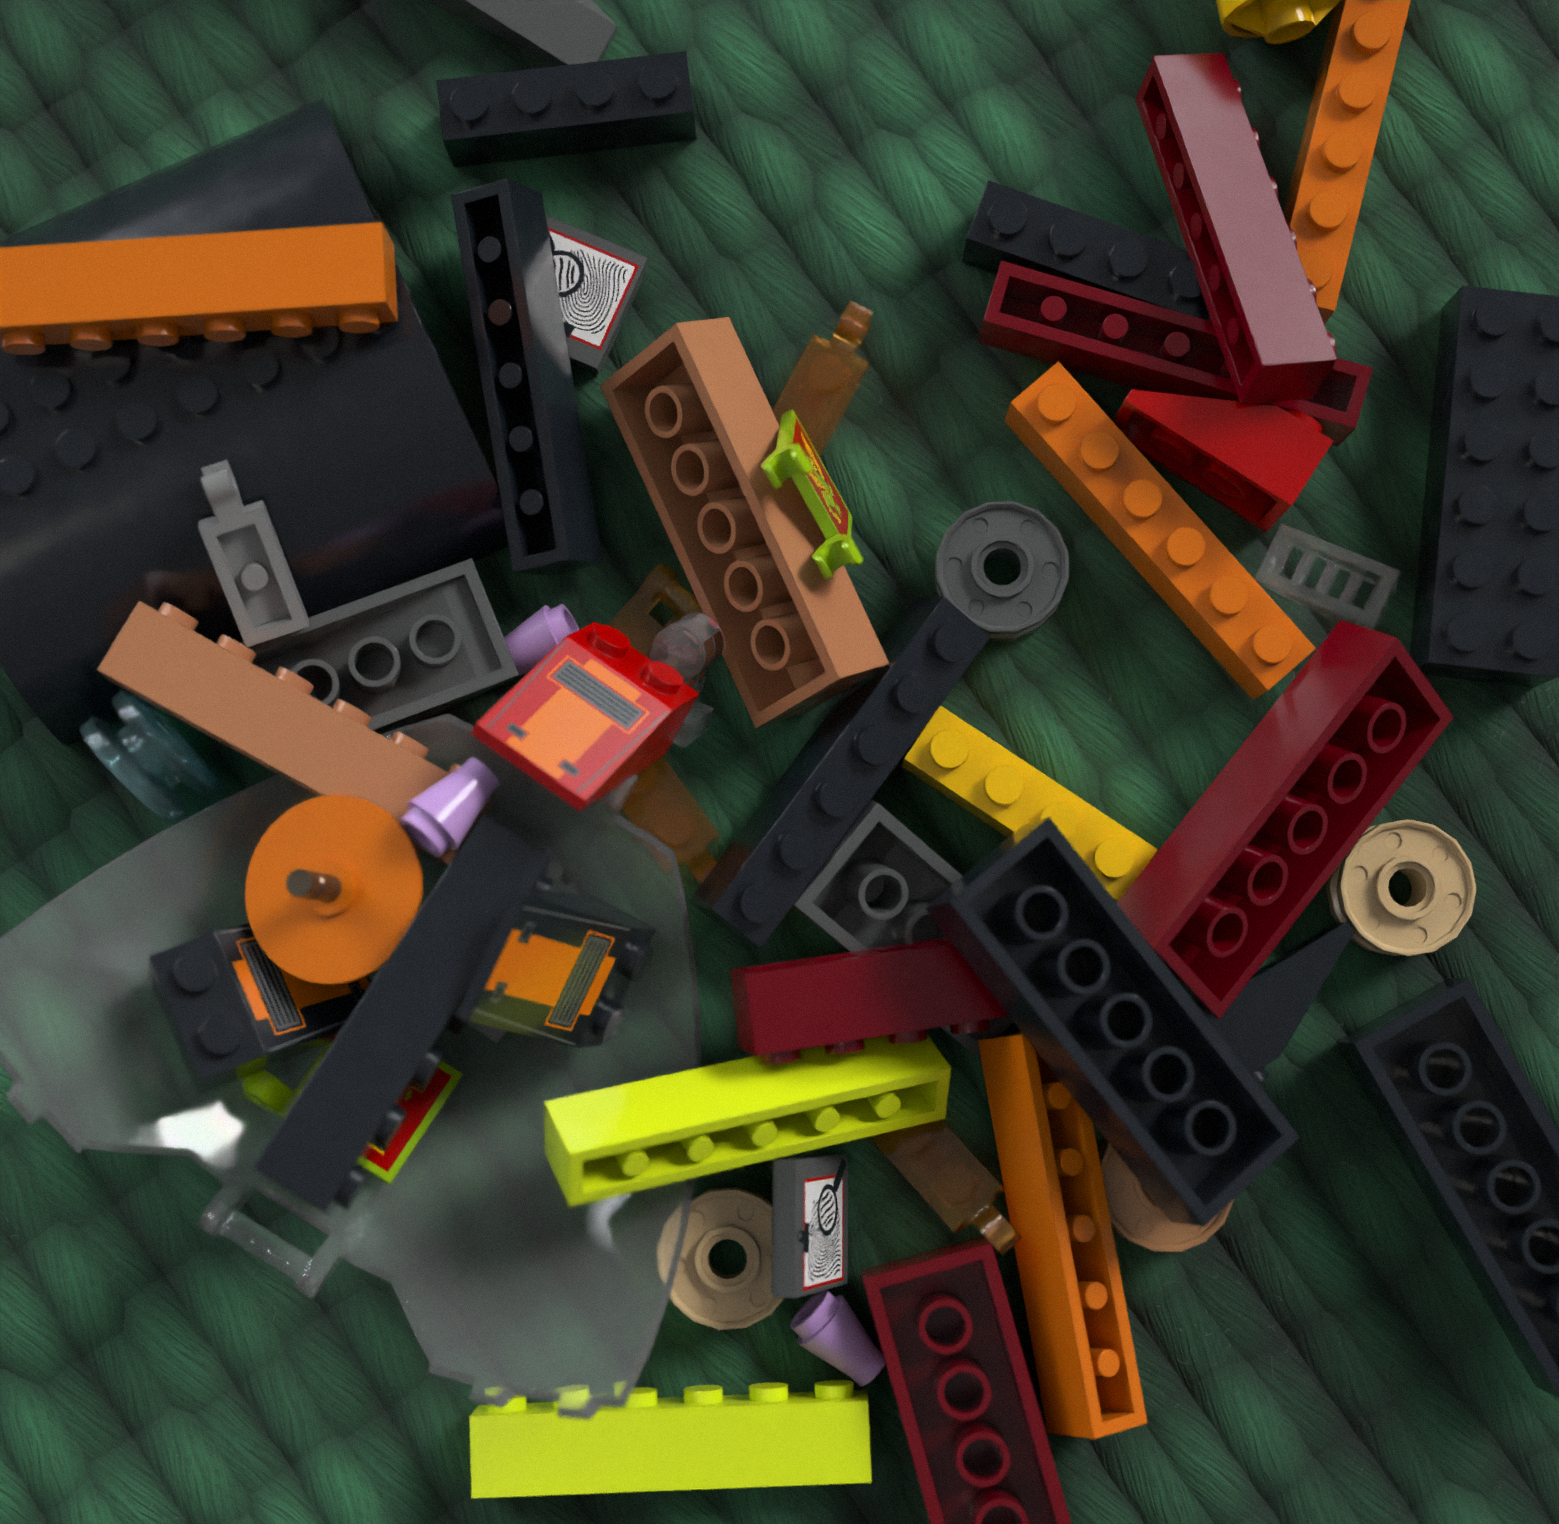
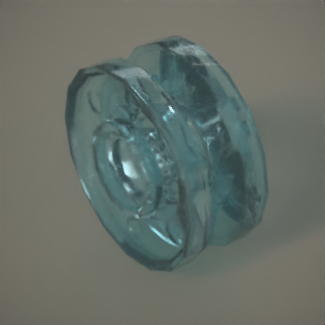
[79,688,219,825]

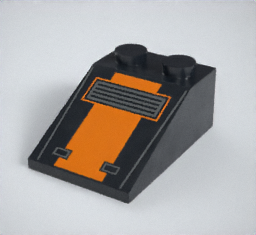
[456,889,657,1048]
[148,923,371,1097]

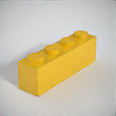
[901,705,1158,903]

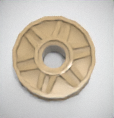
[1326,819,1477,956]
[659,1187,784,1330]

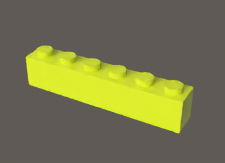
[544,1034,951,1207]
[469,1380,872,1498]

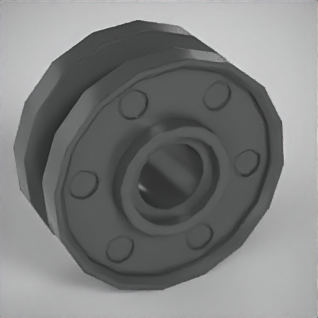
[935,501,1069,641]

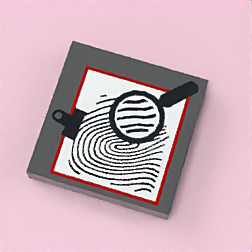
[546,215,649,375]
[772,1152,848,1298]

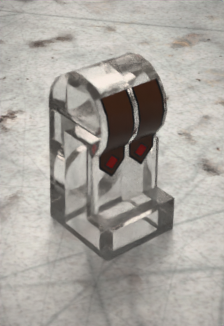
[648,612,724,748]

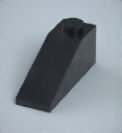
[1200,921,1354,1084]

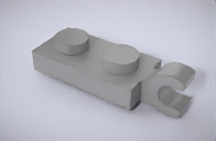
[199,460,309,647]

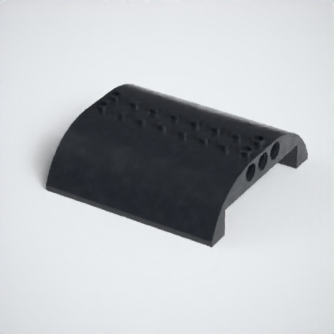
[0,98,509,746]

